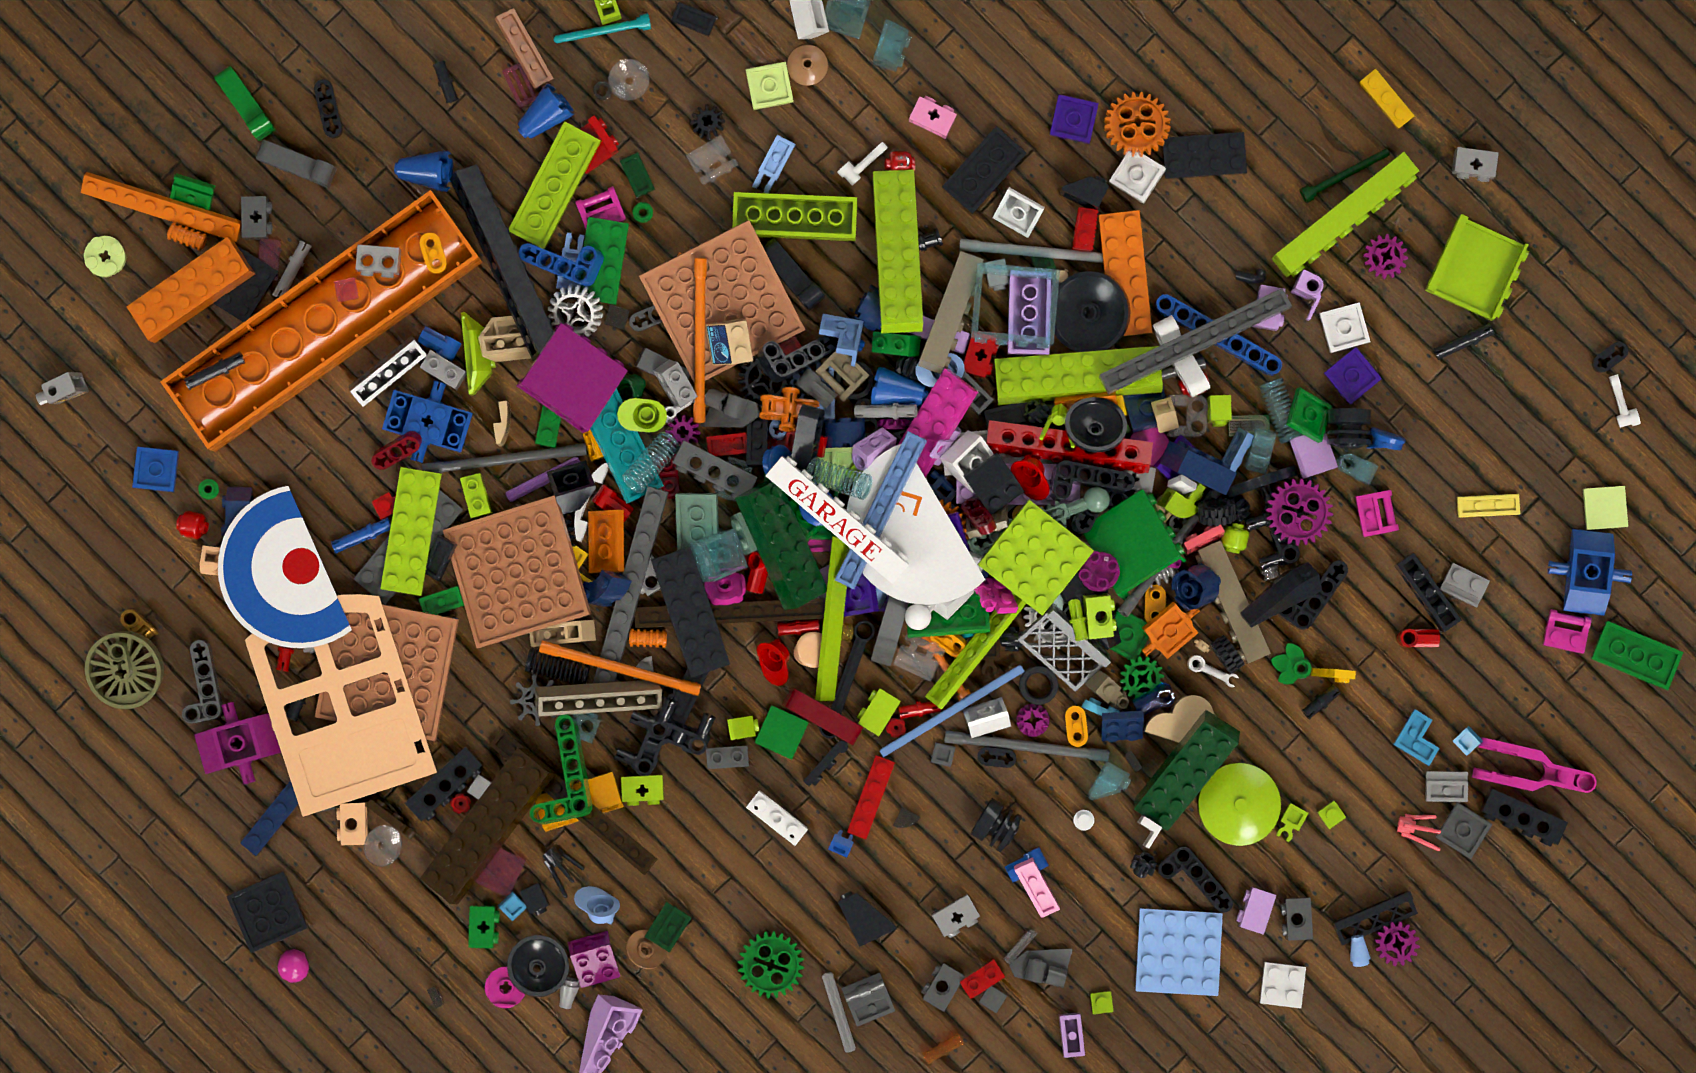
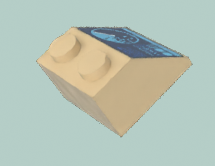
[705,318,753,365]

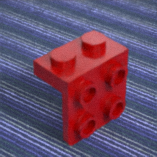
[580,115,619,174]

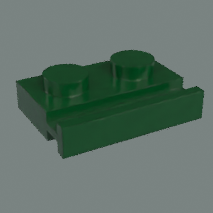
[644,902,692,953]

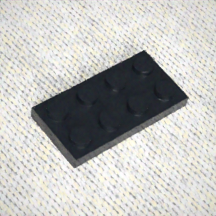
[942,126,1027,215]
[1162,132,1247,179]

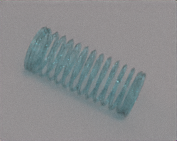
[1259,378,1303,444]
[622,432,680,493]
[807,457,872,500]

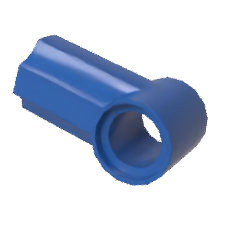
[418,326,462,362]
[1005,847,1049,882]

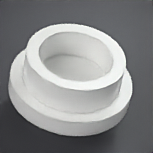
[1074,810,1094,830]

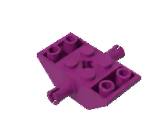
[194,702,282,785]

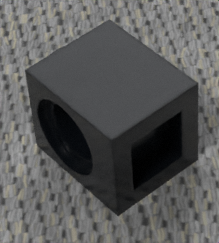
[520,882,550,916]

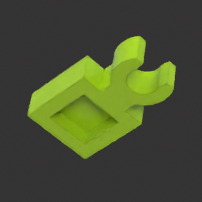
[1276,803,1309,842]

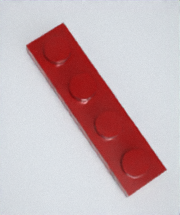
[847,755,895,839]

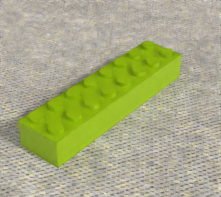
[1272,152,1419,278]
[873,170,923,333]
[995,346,1163,405]

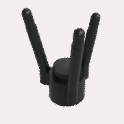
[542,846,584,898]

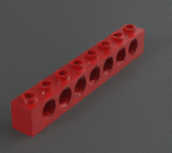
[986,420,1153,474]

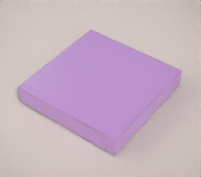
[1290,431,1338,479]

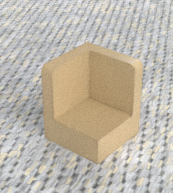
[1151,397,1179,433]

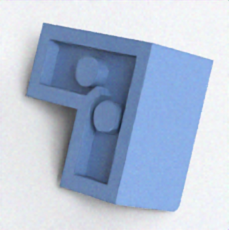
[819,314,863,367]

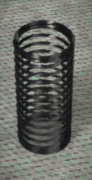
[525,647,591,685]

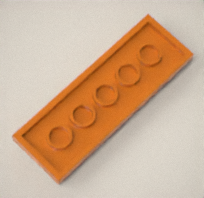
[1098,210,1152,336]

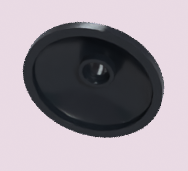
[1065,397,1127,452]
[507,935,569,997]

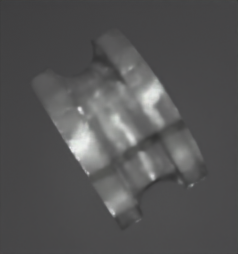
[1261,565,1281,581]

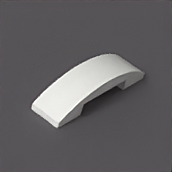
[574,463,609,542]

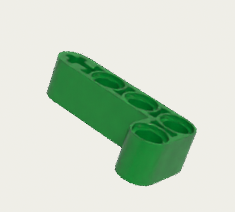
[214,65,276,142]

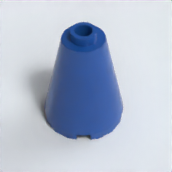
[518,83,575,139]
[394,151,453,192]
[871,367,930,406]

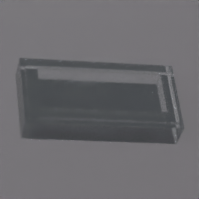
[1003,928,1037,965]

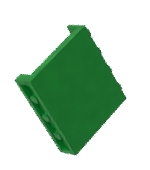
[1081,489,1186,600]

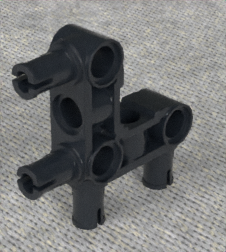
[1244,474,1320,571]
[614,697,716,776]

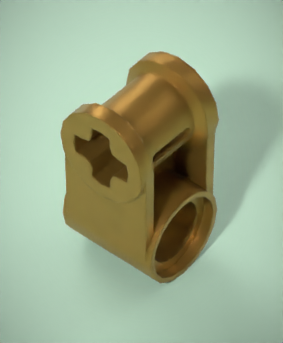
[120,609,159,647]

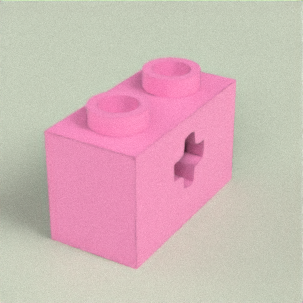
[909,96,957,139]

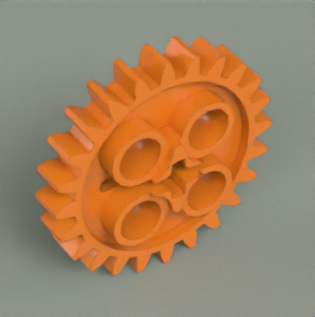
[1104,92,1171,157]

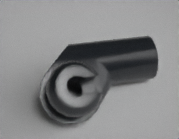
[1235,268,1267,284]

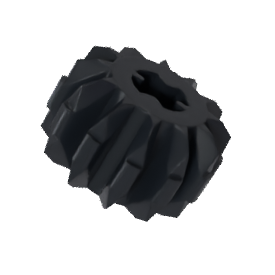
[690,104,725,140]
[894,356,922,384]

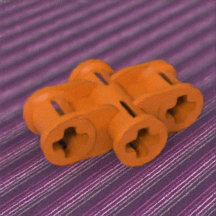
[759,387,820,432]

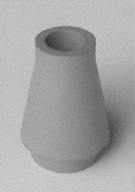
[559,977,580,1009]

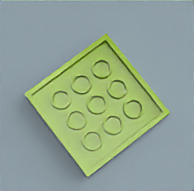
[977,499,1094,616]

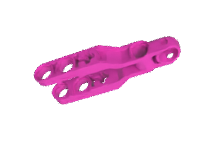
[1472,737,1597,793]

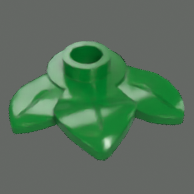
[1271,643,1312,685]

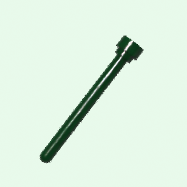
[1299,149,1390,203]

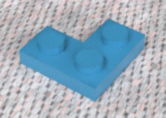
[1393,709,1440,766]

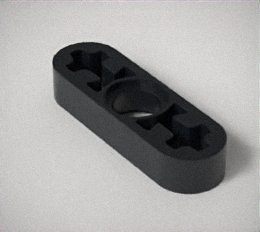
[314,79,343,139]

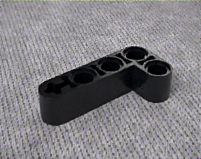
[763,238,825,311]
[758,335,839,383]
[791,404,825,481]
[1049,461,1135,502]
[1277,561,1348,630]
[1157,846,1233,913]

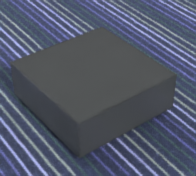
[931,742,956,767]
[979,986,1007,1013]

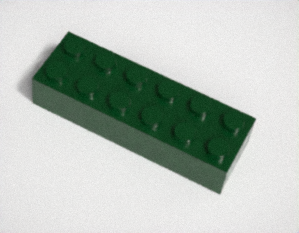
[735,480,827,610]
[1134,710,1240,831]

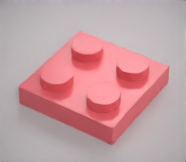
[1183,524,1225,556]

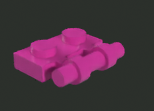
[974,578,1018,614]

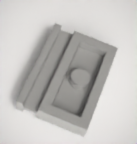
[1440,563,1490,608]
[1425,771,1468,802]

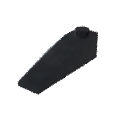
[1240,562,1322,628]
[1060,570,1121,650]

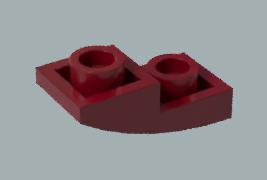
[656,454,680,499]

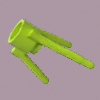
[1039,403,1075,448]

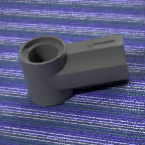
[794,369,837,409]

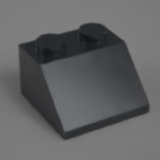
[1059,176,1109,210]
[963,452,1024,515]
[547,460,596,514]

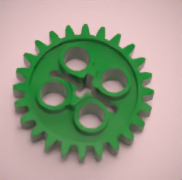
[738,931,805,998]

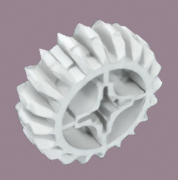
[548,284,603,337]

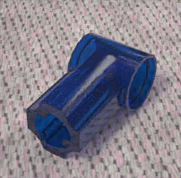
[1132,683,1175,715]

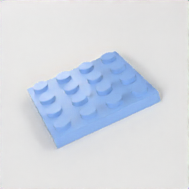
[1135,908,1223,996]

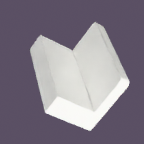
[1138,815,1162,848]

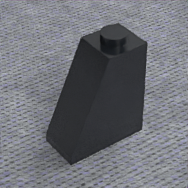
[838,891,897,947]

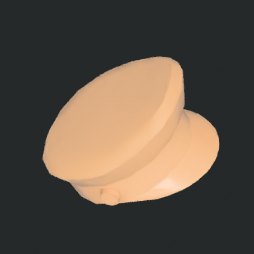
[794,632,822,668]

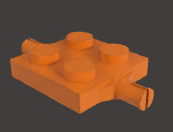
[1141,602,1200,659]

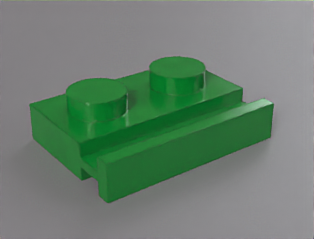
[170,173,215,211]

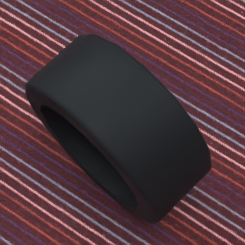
[835,361,874,400]
[1019,666,1059,705]

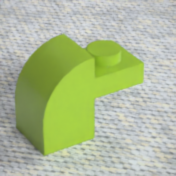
[1157,480,1206,518]

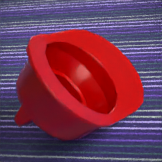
[1011,454,1050,500]
[756,639,790,686]

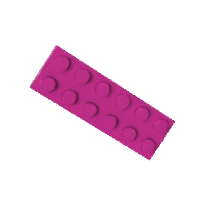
[898,368,978,477]

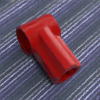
[591,484,634,523]
[746,552,768,594]
[1397,629,1440,648]

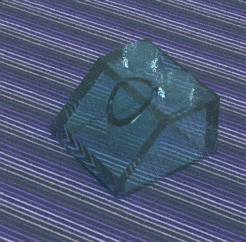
[825,0,872,39]
[873,19,911,72]
[689,528,748,582]
[1086,762,1131,800]

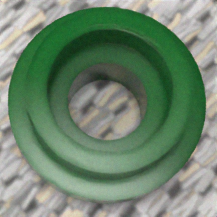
[633,202,653,223]
[198,479,219,500]

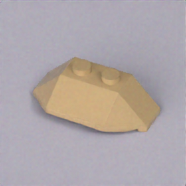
[478,316,555,362]

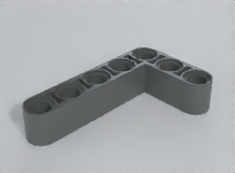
[871,596,909,666]

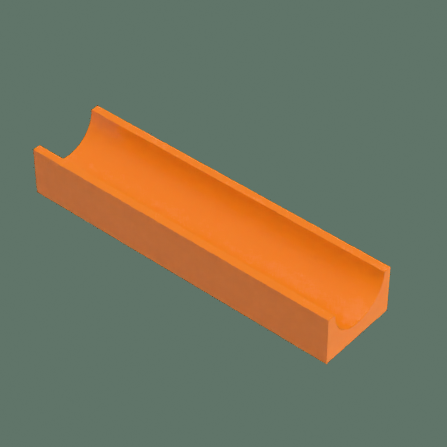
[160,190,483,452]

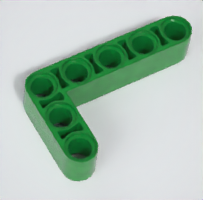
[530,715,592,824]

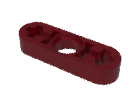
[371,431,422,470]
[961,498,997,535]

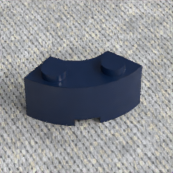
[221,487,253,537]
[583,570,632,607]

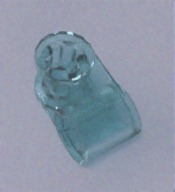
[1337,454,1379,485]

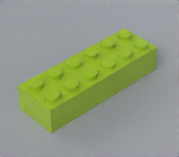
[732,192,857,241]

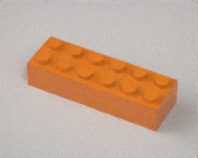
[126,237,255,343]

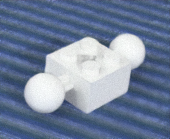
[905,549,983,630]

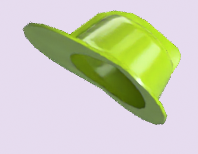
[617,398,667,432]

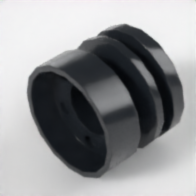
[1327,408,1371,449]
[970,798,1022,853]

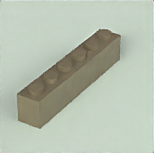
[918,251,985,374]
[1195,540,1271,664]
[535,680,662,716]

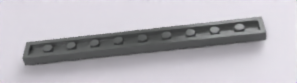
[1099,288,1292,395]
[593,486,669,683]

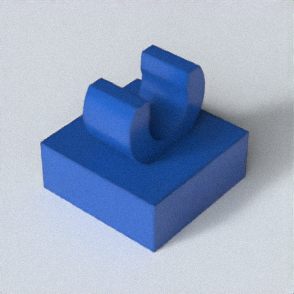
[828,830,854,858]

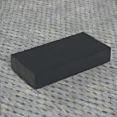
[671,2,717,37]
[425,535,457,581]

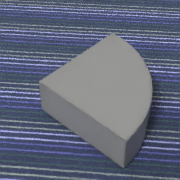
[633,656,654,679]

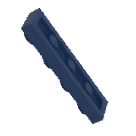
[240,780,298,856]

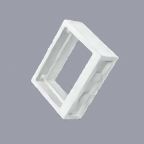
[746,790,808,846]

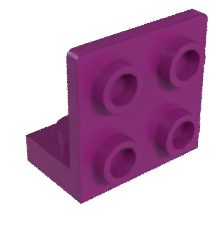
[568,931,620,988]

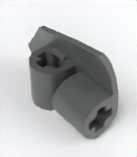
[700,389,760,428]
[1009,949,1073,988]

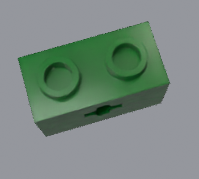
[872,332,921,356]
[468,905,500,948]

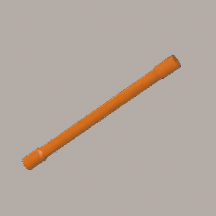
[693,258,707,423]
[539,640,702,696]

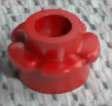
[886,718,906,738]
[450,793,471,814]

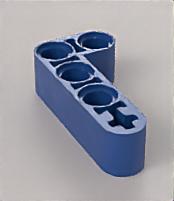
[519,243,604,287]

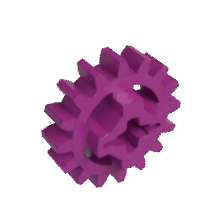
[1363,234,1408,280]
[1374,921,1420,966]

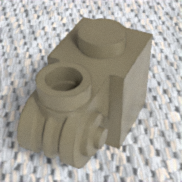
[1085,670,1129,711]

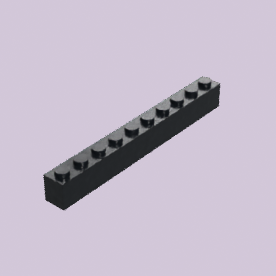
[450,165,554,361]

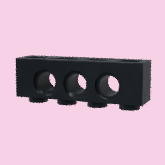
[1394,553,1462,633]
[405,747,484,822]
[1479,788,1568,847]

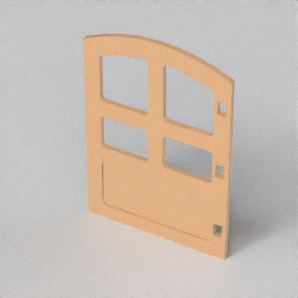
[245,594,437,817]

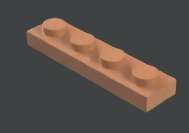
[495,8,554,90]

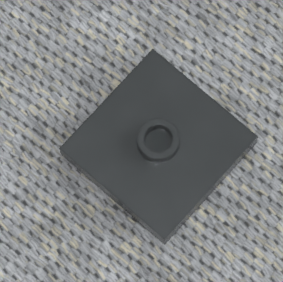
[1435,802,1492,859]

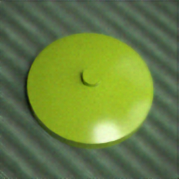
[1198,763,1281,846]

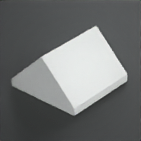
[993,187,1045,238]
[963,697,1011,738]

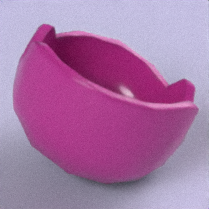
[278,949,309,983]

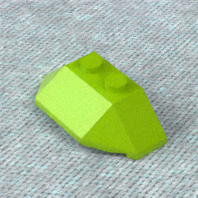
[461,312,496,396]

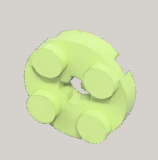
[84,236,126,277]

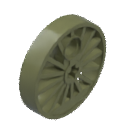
[85,631,164,709]

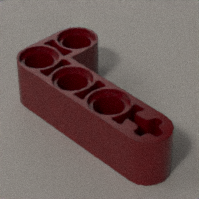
[782,687,863,746]

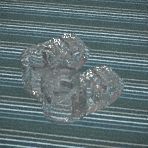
[1166,395,1208,438]

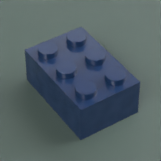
[1159,440,1237,495]

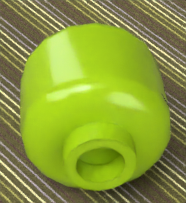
[1221,522,1249,554]

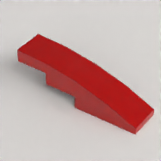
[706,430,786,457]

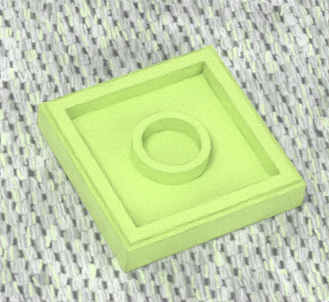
[746,62,794,110]
[1583,486,1628,530]

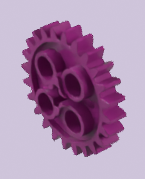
[1265,479,1333,546]

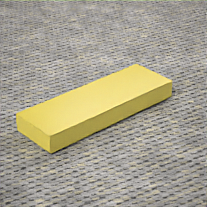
[1457,494,1520,518]

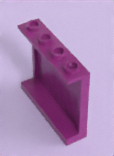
[516,323,628,433]

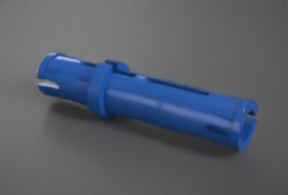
[331,517,391,554]

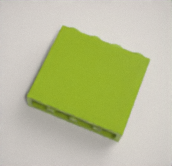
[1425,214,1529,321]

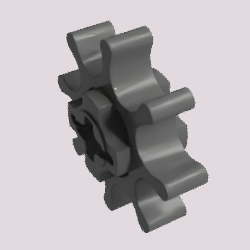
[510,674,557,726]

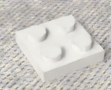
[1109,151,1166,204]
[1319,302,1370,353]
[1259,962,1306,1008]

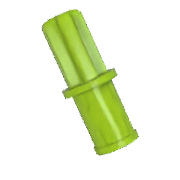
[1068,599,1089,641]

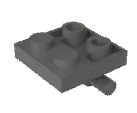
[841,972,895,1027]

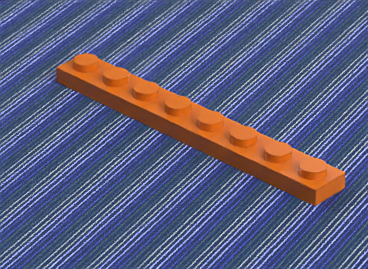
[81,172,242,242]

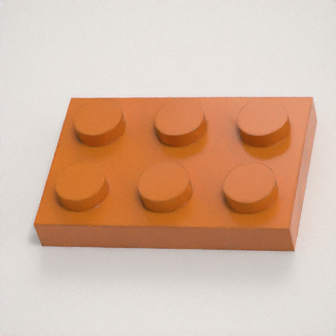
[588,510,624,573]

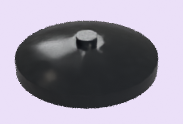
[1050,271,1131,352]

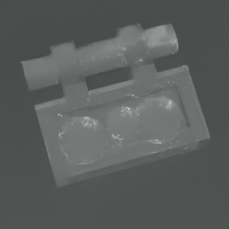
[686,135,738,185]
[893,634,945,681]

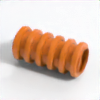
[167,222,207,251]
[629,628,667,648]

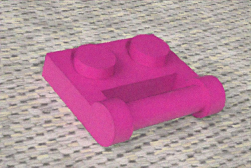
[575,186,627,228]
[1355,490,1399,537]
[1543,609,1592,654]

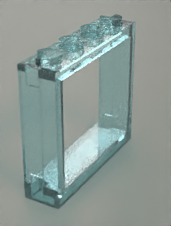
[970,263,1060,349]

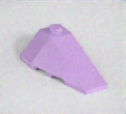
[579,994,642,1073]

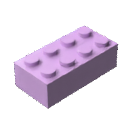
[1007,271,1051,356]

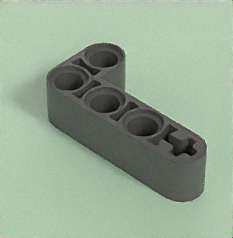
[255,140,337,188]
[182,640,223,723]

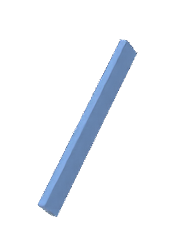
[835,431,927,589]
[880,665,1025,757]

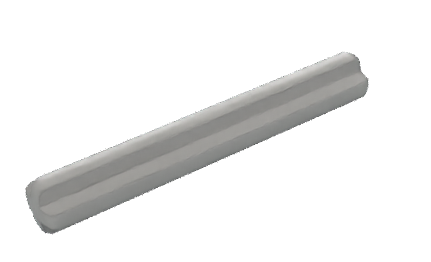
[822,972,856,1052]

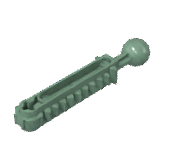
[968,486,1110,555]

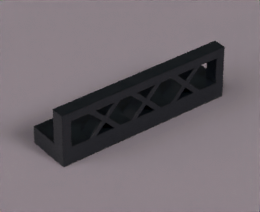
[1332,890,1418,945]

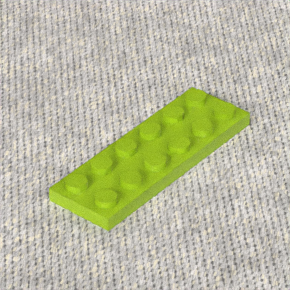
[509,121,601,249]
[380,467,442,596]

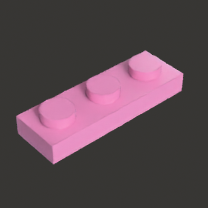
[1014,857,1060,918]

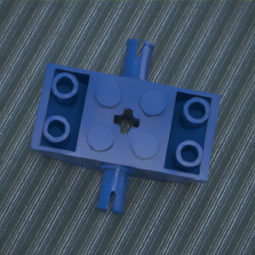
[382,381,473,463]
[1547,529,1632,616]

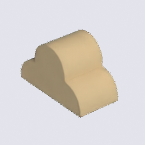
[1143,695,1214,743]

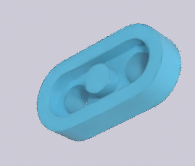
[1082,697,1120,716]

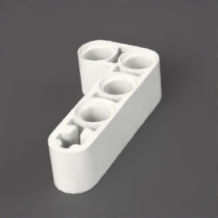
[1153,315,1210,397]

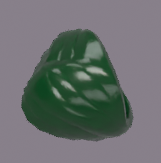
[617,374,647,402]

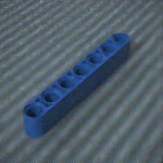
[1155,294,1282,376]

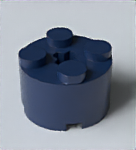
[852,284,881,332]
[824,418,866,448]
[1171,563,1221,610]

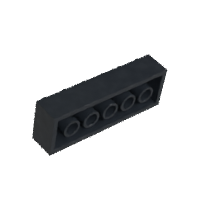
[650,546,730,678]

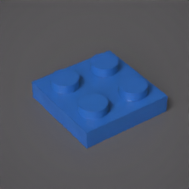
[132,447,179,492]

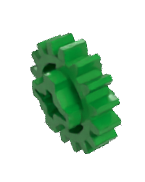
[1119,656,1165,701]

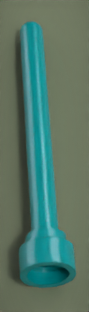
[554,13,651,43]

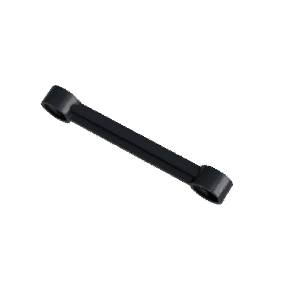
[820,621,875,738]

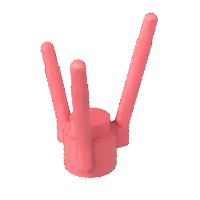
[1397,814,1441,851]

